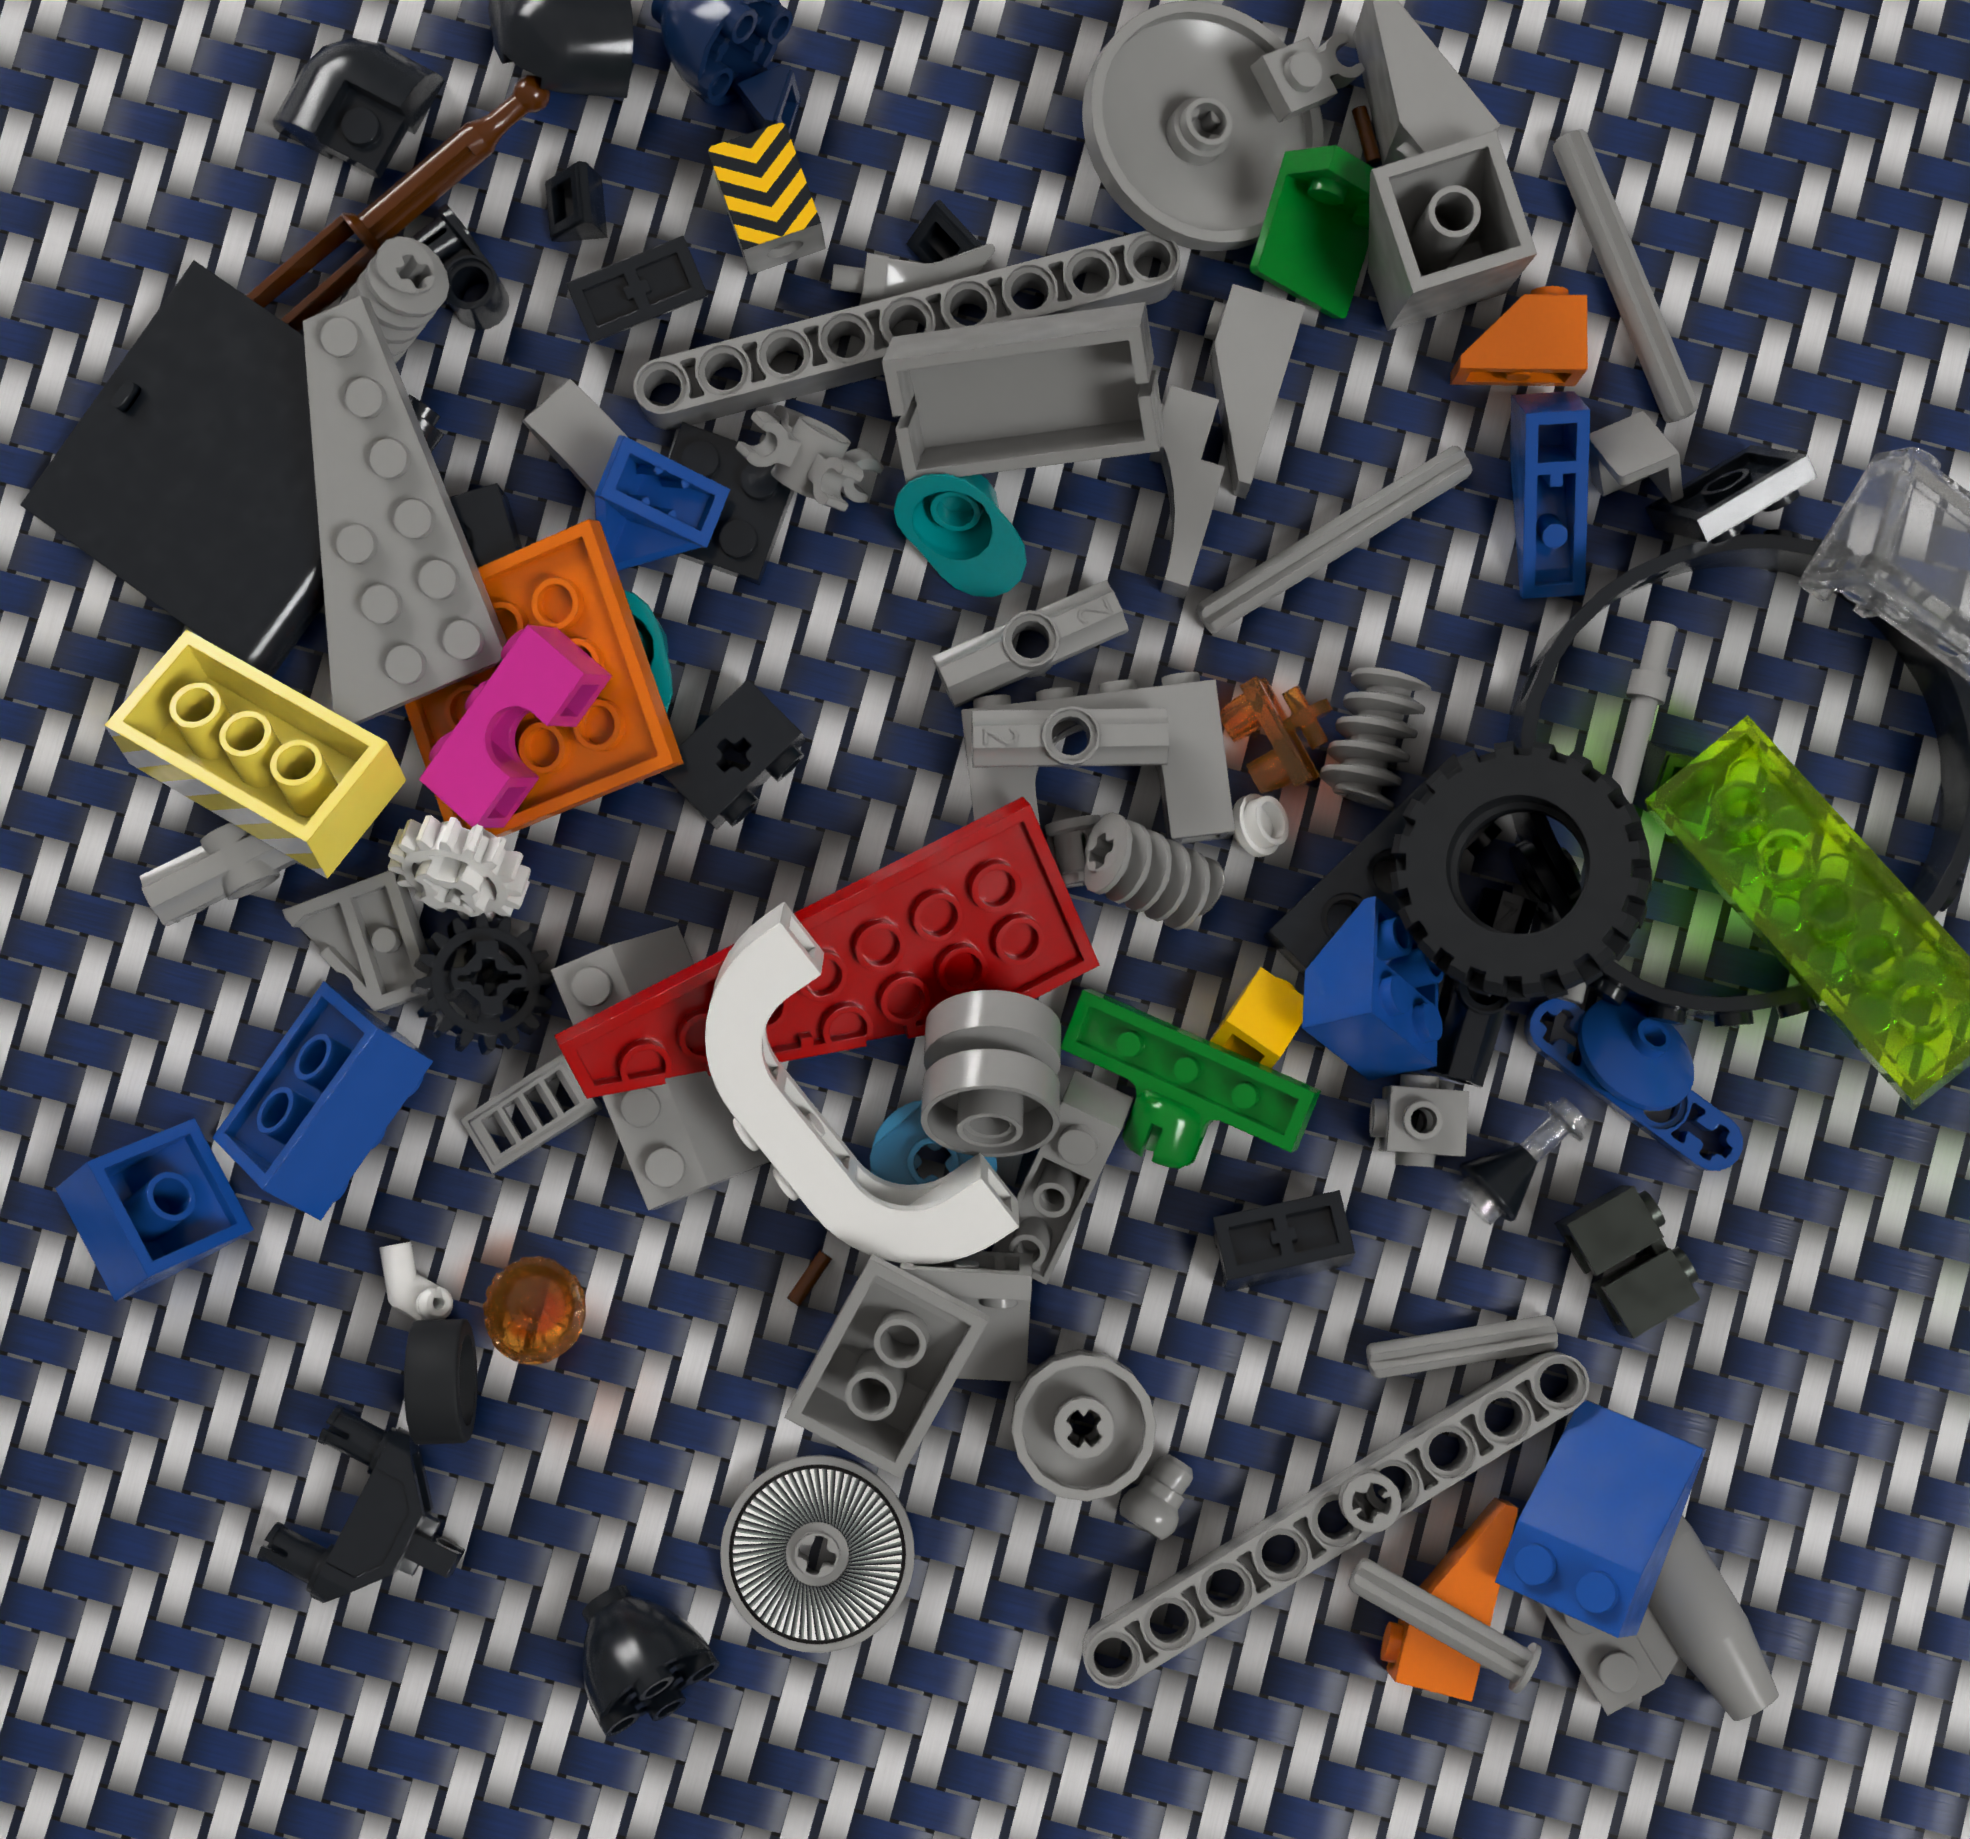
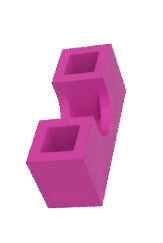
[419,625,612,828]

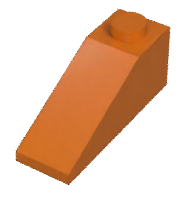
[1380,1497,1519,1702]

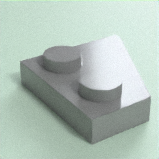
[282,871,429,1011]

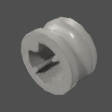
[1338,1470,1402,1533]

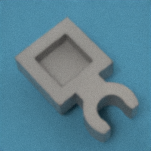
[1250,33,1365,123]

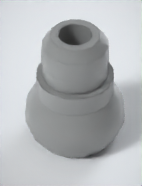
[1120,1454,1193,1540]

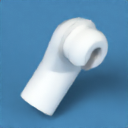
[379,1242,453,1321]

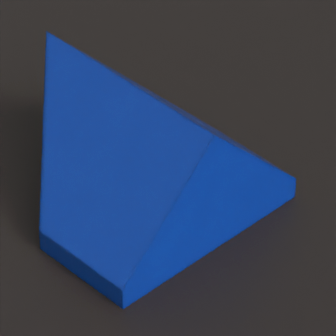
[594,435,731,571]

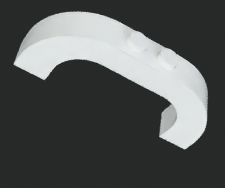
[705,902,1019,1264]

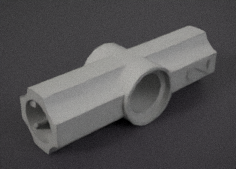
[932,580,1129,708]
[971,706,1169,769]
[139,822,298,926]

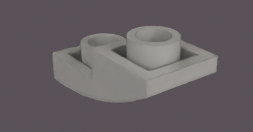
[521,379,627,499]

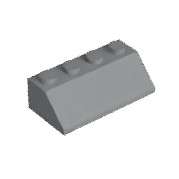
[551,925,770,1210]

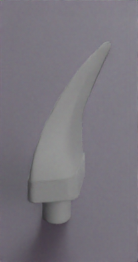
[830,244,995,305]

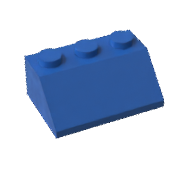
[212,981,433,1221]

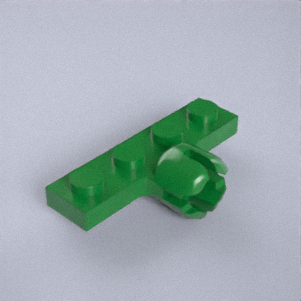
[1061,988,1321,1169]

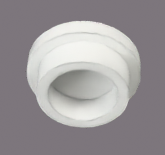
[1233,794,1289,857]

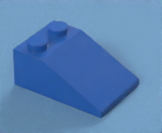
[1495,1399,1706,1638]

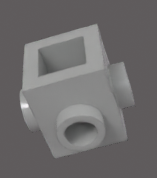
[1369,1074,1469,1168]

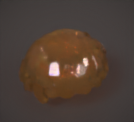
[483,1256,586,1365]

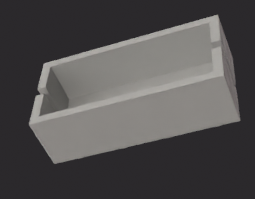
[882,302,1164,484]

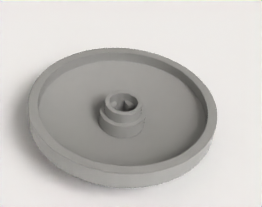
[1082,0,1324,251]

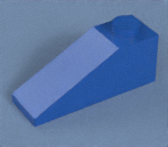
[1510,391,1590,599]

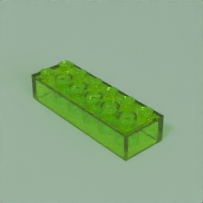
[1645,715,1970,1110]

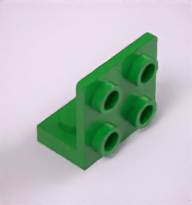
[1250,145,1374,319]

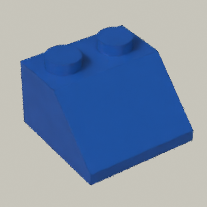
[55,1118,254,1302]

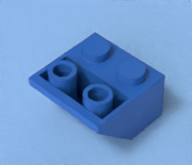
[1302,896,1444,1081]

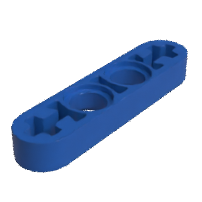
[1524,999,1743,1171]

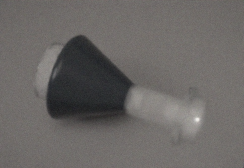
[1454,1097,1589,1225]

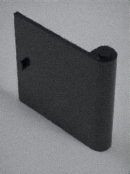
[20,260,444,678]

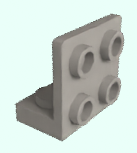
[900,1251,1033,1382]

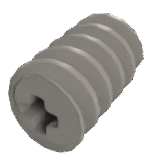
[339,236,449,364]
[1320,667,1431,810]
[1084,812,1225,931]

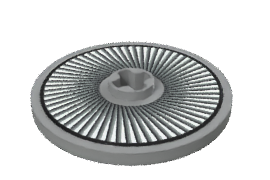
[720,1455,915,1653]

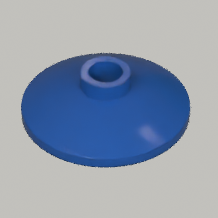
[1577,999,1694,1111]

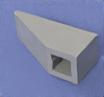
[991,1071,1133,1285]

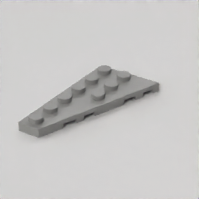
[303,295,507,725]

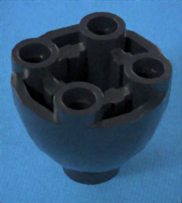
[582,1585,720,1737]

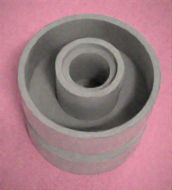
[921,990,1061,1157]

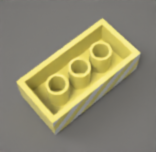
[104,629,406,879]

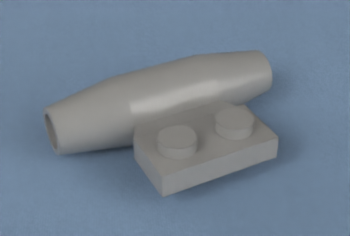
[1540,1516,1779,1721]

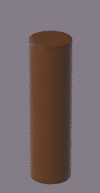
[1352,105,1381,165]
[787,1250,832,1307]

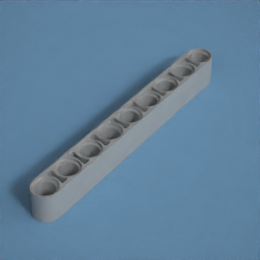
[633,230,1180,430]
[1082,1351,1589,1689]

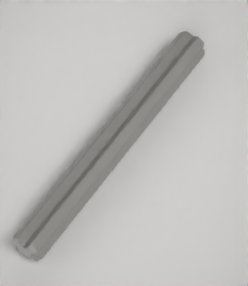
[1553,129,1698,423]
[1196,446,1473,633]

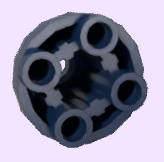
[651,0,793,106]

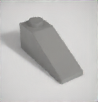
[1204,284,1305,499]

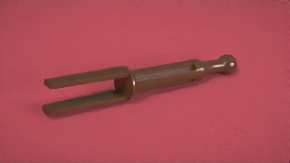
[246,75,550,332]

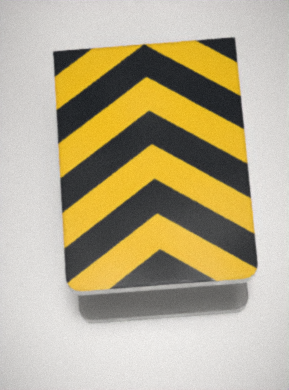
[708,123,826,275]

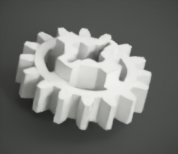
[388,815,531,922]

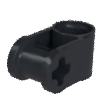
[402,203,509,330]

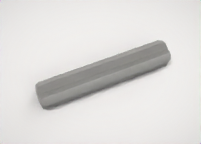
[1366,1315,1558,1379]

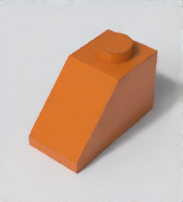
[1450,286,1588,386]

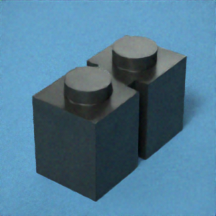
[1555,1185,1701,1339]

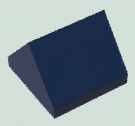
[737,64,801,134]

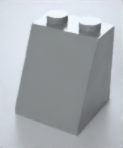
[1368,130,1537,331]

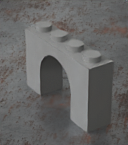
[961,672,1235,844]

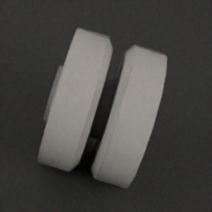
[1011,1349,1157,1502]

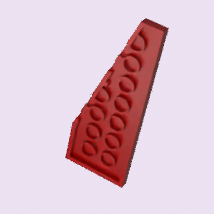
[554,797,1100,1099]

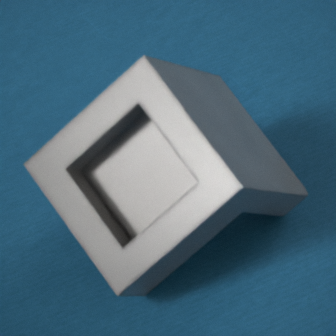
[1589,411,1683,503]

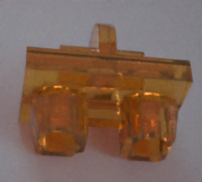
[1220,676,1333,794]

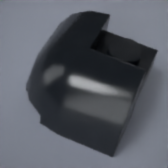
[488,0,633,98]
[273,38,445,179]

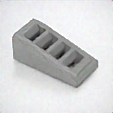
[460,1054,604,1174]

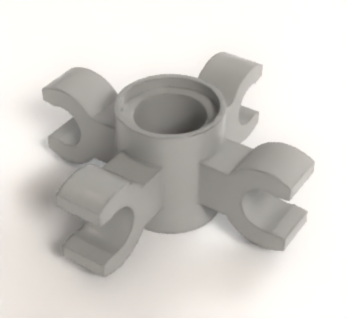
[736,405,884,512]

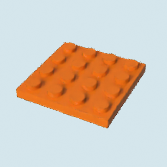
[404,519,684,837]

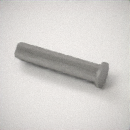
[1348,1558,1542,1694]

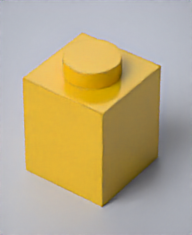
[1210,967,1304,1068]

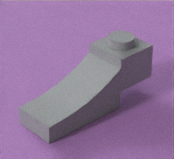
[1149,385,1225,599]

